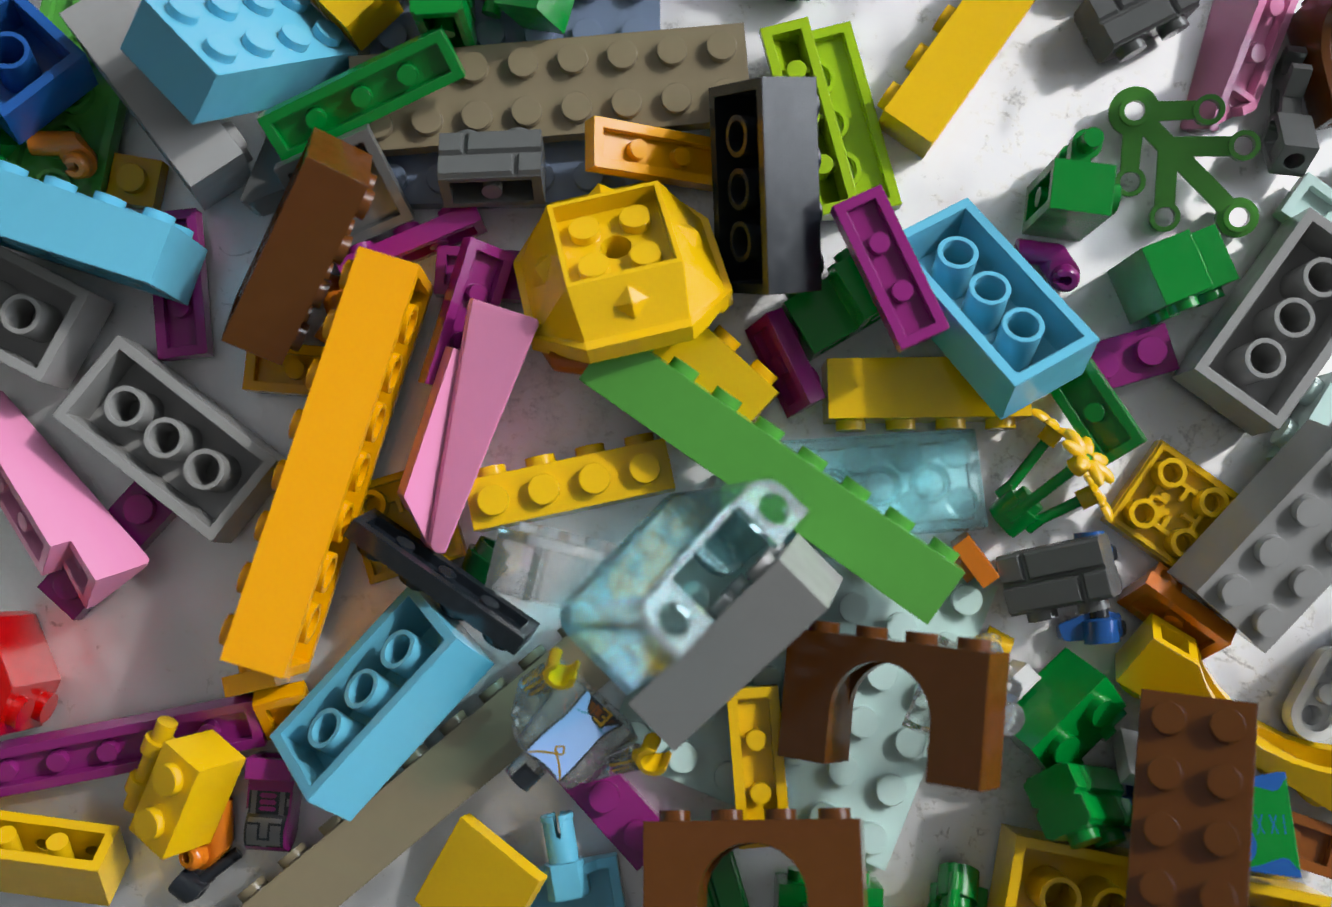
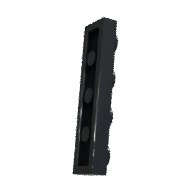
[343,508,540,656]

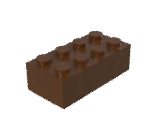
[221,127,377,365]
[1125,689,1258,907]

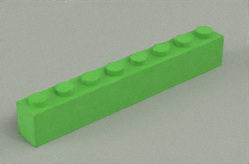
[579,349,965,625]

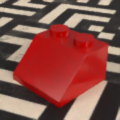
[0,610,61,736]

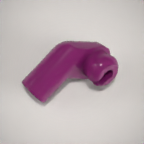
[1014,238,1080,292]

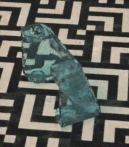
[559,479,809,695]

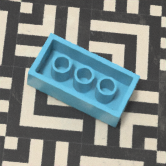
[120,0,358,125]
[0,160,208,306]
[903,198,1099,420]
[270,587,494,821]

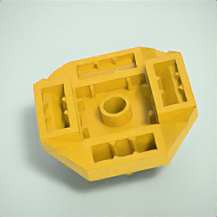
[513,180,734,364]

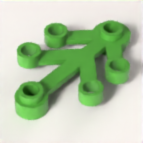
[1108,86,1261,238]

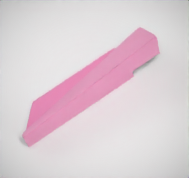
[1180,0,1299,132]
[397,298,539,554]
[0,391,149,609]

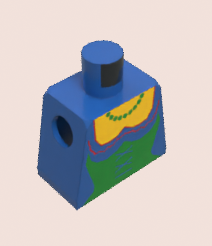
[1250,772,1302,880]

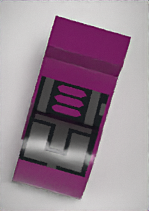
[243,751,302,852]

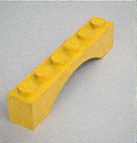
[1115,613,1332,812]

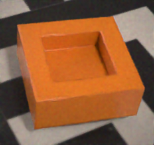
[950,530,1000,589]

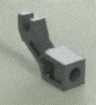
[1261,45,1320,177]

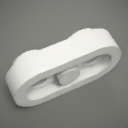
[1282,645,1332,742]

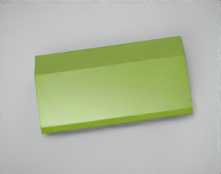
[759,17,902,221]

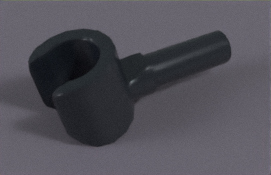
[168,847,243,903]

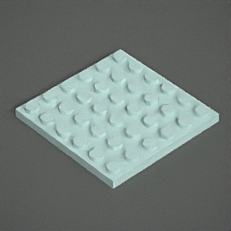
[603,477,998,871]

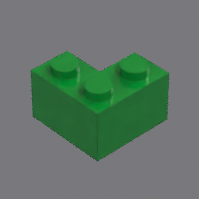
[1107,224,1240,326]
[782,248,881,362]

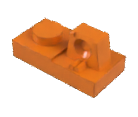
[1117,562,1236,659]

